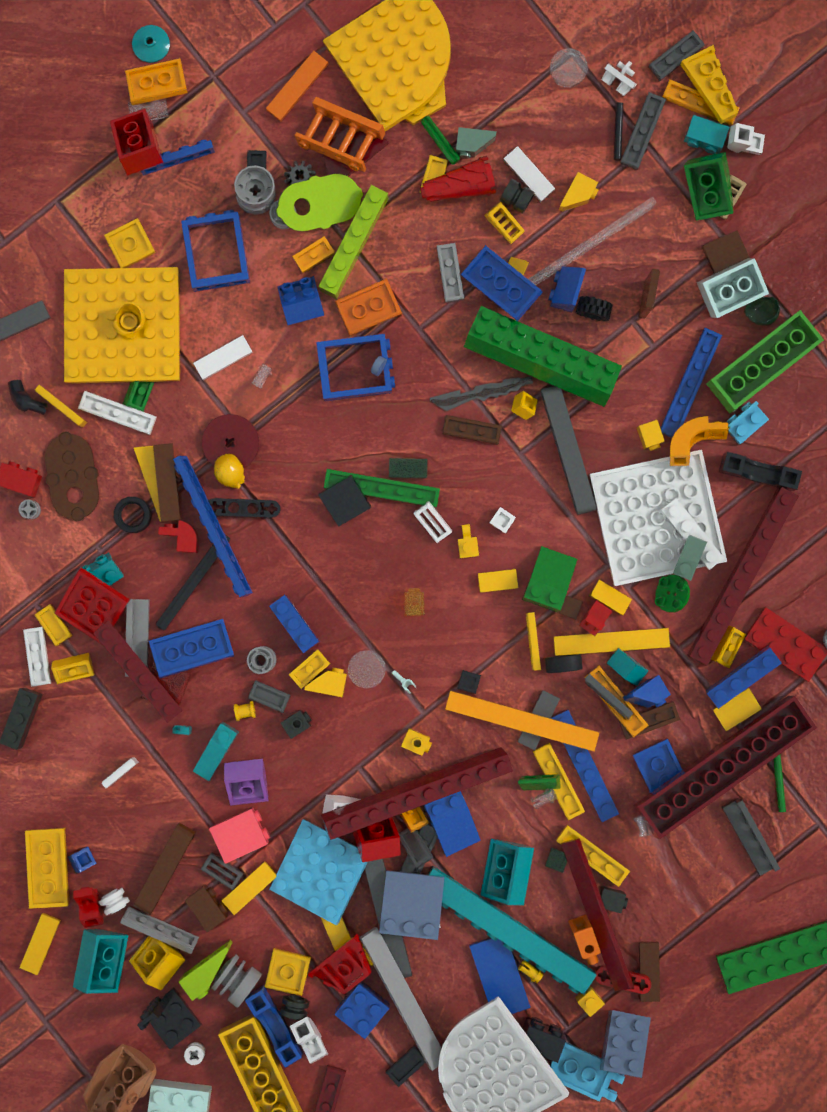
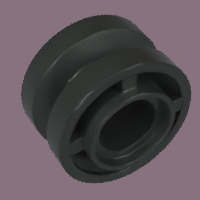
[280,995,310,1020]

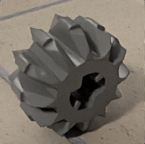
[284,161,316,186]

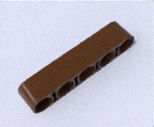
[133,823,196,915]

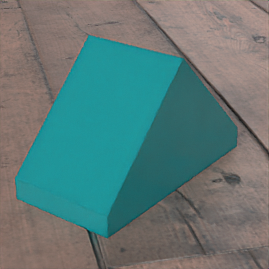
[606,648,649,686]

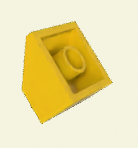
[129,936,185,990]

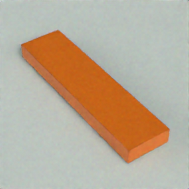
[266,51,329,122]

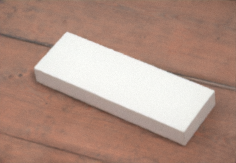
[503,146,555,203]
[193,335,253,380]
[23,627,51,687]

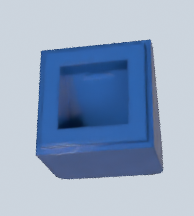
[68,847,97,874]

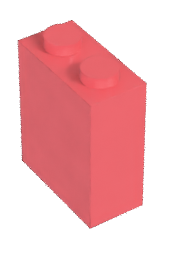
[209,807,270,864]

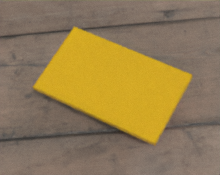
[713,688,762,731]

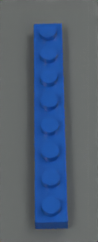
[173,456,253,597]

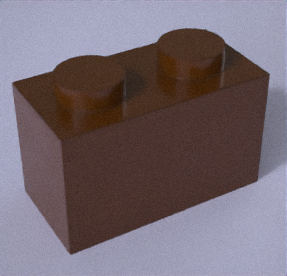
[185,884,228,932]

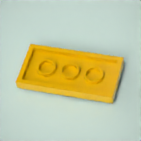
[25,828,69,909]

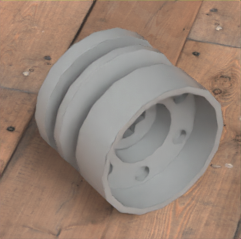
[234,165,276,215]
[211,954,262,1008]

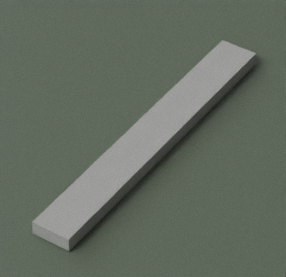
[359,927,442,1071]

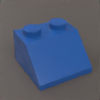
[548,266,586,313]

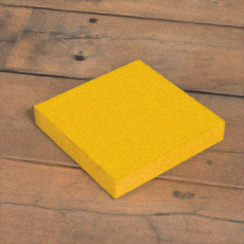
[104,218,156,268]
[264,948,311,996]

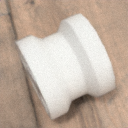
[184,1042,205,1065]

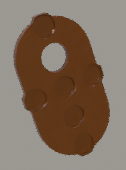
[45,432,99,522]

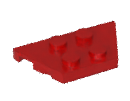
[307,934,372,994]

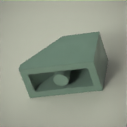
[456,127,497,159]
[673,535,707,581]

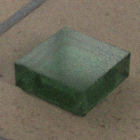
[545,847,567,873]

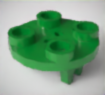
[655,575,690,613]

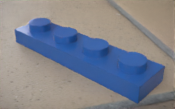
[141,140,215,176]

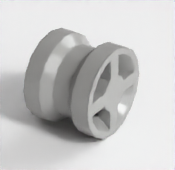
[19,500,41,520]

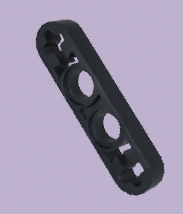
[208,498,281,518]

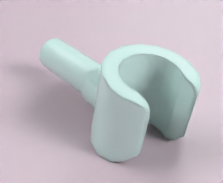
[392,670,416,694]

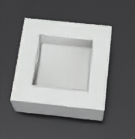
[490,507,516,533]

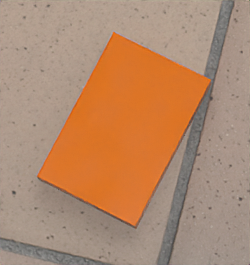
[335,279,402,337]

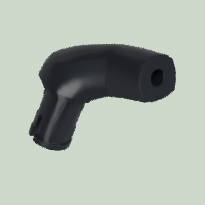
[8,380,47,415]

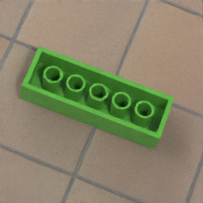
[706,310,824,413]

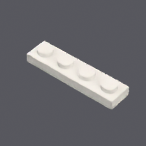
[661,498,724,570]

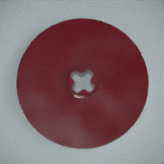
[202,414,259,468]

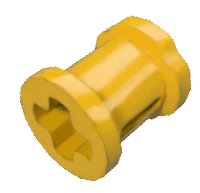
[234,701,256,721]

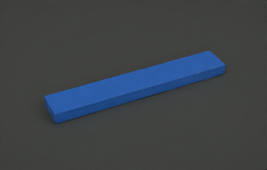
[660,328,722,438]

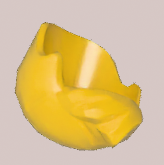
[113,302,145,335]
[214,454,245,489]

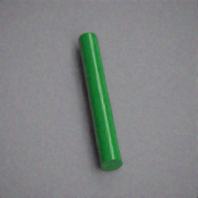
[773,754,786,812]

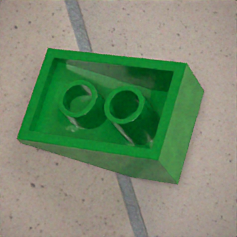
[684,152,734,221]
[523,546,577,613]

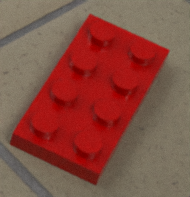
[744,607,827,682]

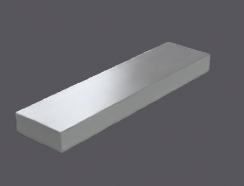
[120,907,199,954]

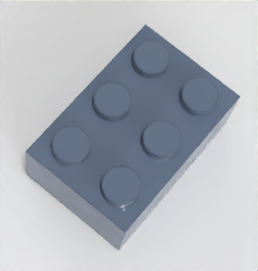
[600,1010,651,1078]

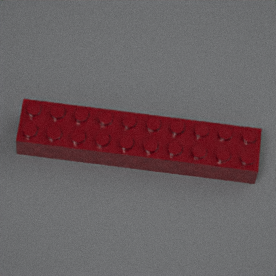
[633,696,817,839]

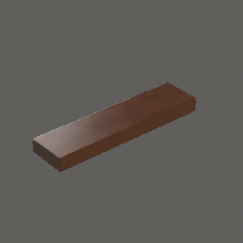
[153,443,181,522]

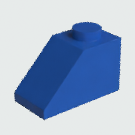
[622,675,671,708]

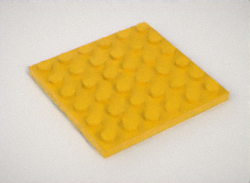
[64,267,180,383]

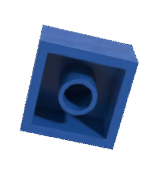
[334,981,390,1039]

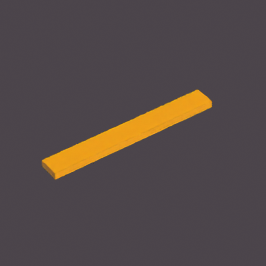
[445,691,600,751]

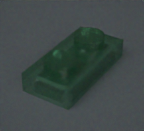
[389,458,428,479]

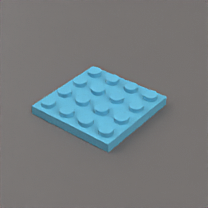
[270,819,368,925]

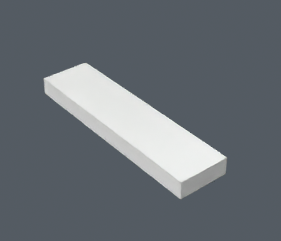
[78,391,157,435]

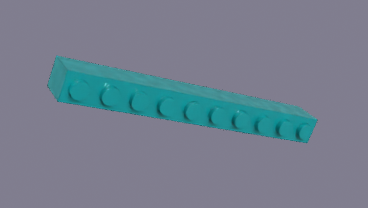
[427,866,596,994]

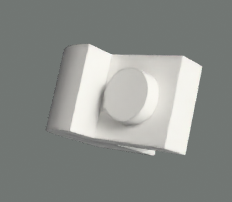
[727,123,765,155]
[290,1017,328,1064]

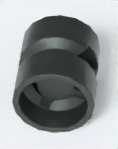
[500,179,535,214]

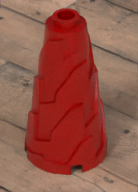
[420,156,496,202]

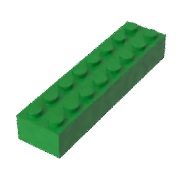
[464,306,622,407]

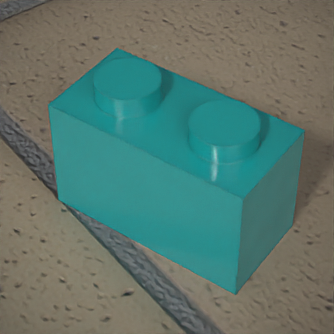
[683,115,730,154]

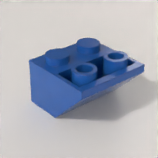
[277,276,324,325]

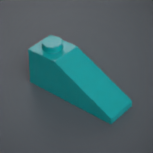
[193,722,239,781]

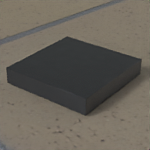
[318,475,371,527]

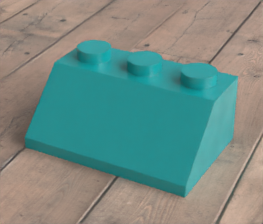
[480,838,534,905]
[73,929,129,994]

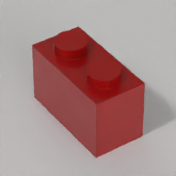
[0,461,43,498]

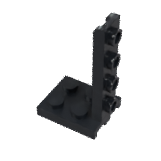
[137,987,202,1049]

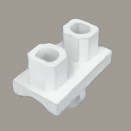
[601,61,637,96]

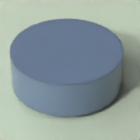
[371,356,387,376]

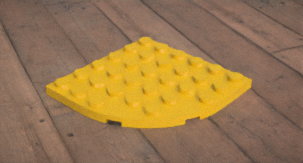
[323,0,451,131]

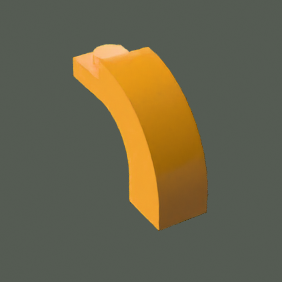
[670,416,728,466]

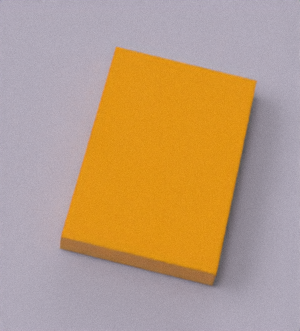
[125,58,188,105]

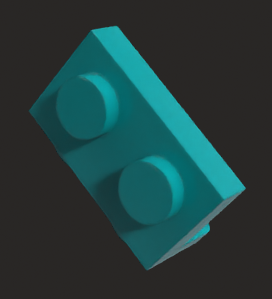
[81,552,124,586]

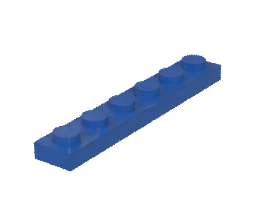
[551,709,619,822]

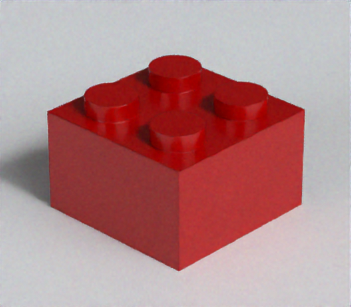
[353,817,400,862]

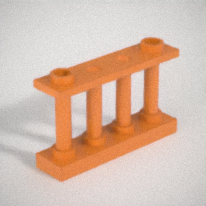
[295,97,385,172]

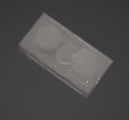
[128,98,169,120]

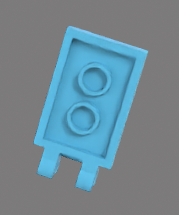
[550,1042,625,1102]

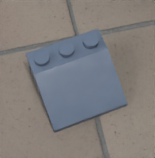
[379,870,444,940]

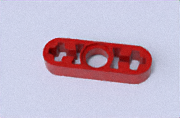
[595,965,651,994]

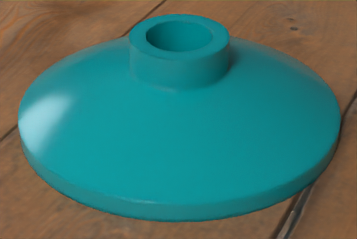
[132,25,170,63]

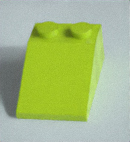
[179,939,233,1001]

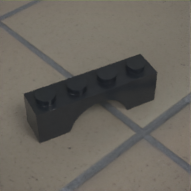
[719,452,802,491]

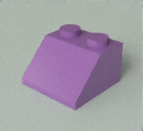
[224,759,269,806]

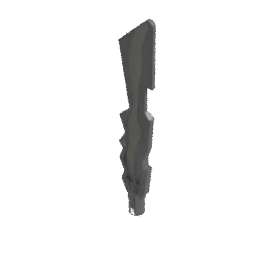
[430,376,533,411]

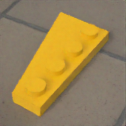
[680,45,738,124]
[134,446,176,522]

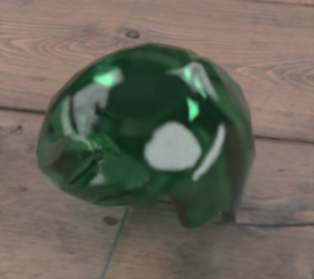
[744,297,780,326]

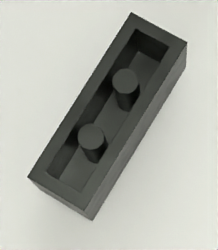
[0,688,43,750]

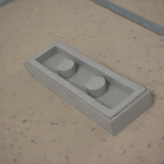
[436,243,464,303]

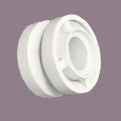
[98,888,130,915]

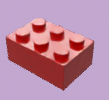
[110,108,163,176]

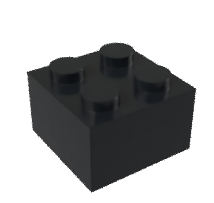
[522,1017,566,1063]

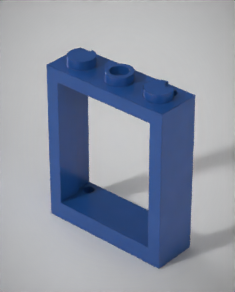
[181,210,250,292]
[316,334,395,401]

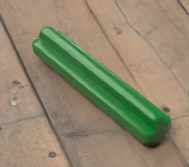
[421,116,460,165]

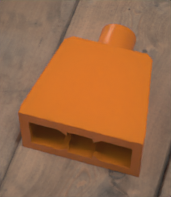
[568,914,601,965]

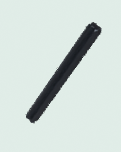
[156,535,230,630]

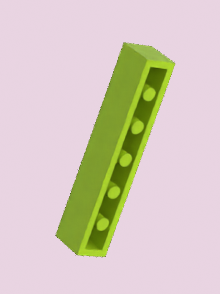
[319,185,389,299]

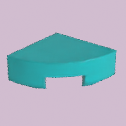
[172,725,192,735]

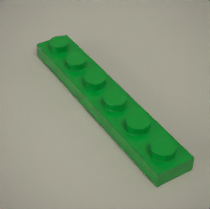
[324,469,440,508]

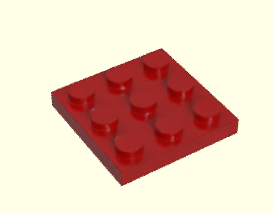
[55,568,130,645]

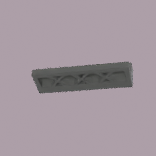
[722,798,780,876]

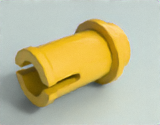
[518,960,543,983]

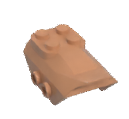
[83,1044,156,1112]

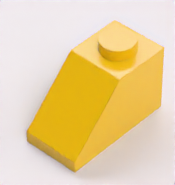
[559,172,599,211]
[304,668,347,697]

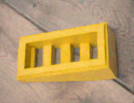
[484,202,525,244]

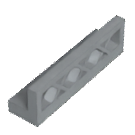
[125,599,150,677]

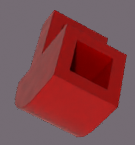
[158,521,199,553]
[579,600,612,636]
[73,887,104,928]

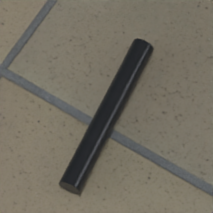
[614,102,623,161]

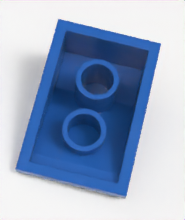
[423,791,481,857]

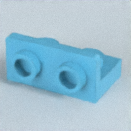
[726,401,769,445]

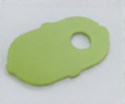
[276,174,363,231]

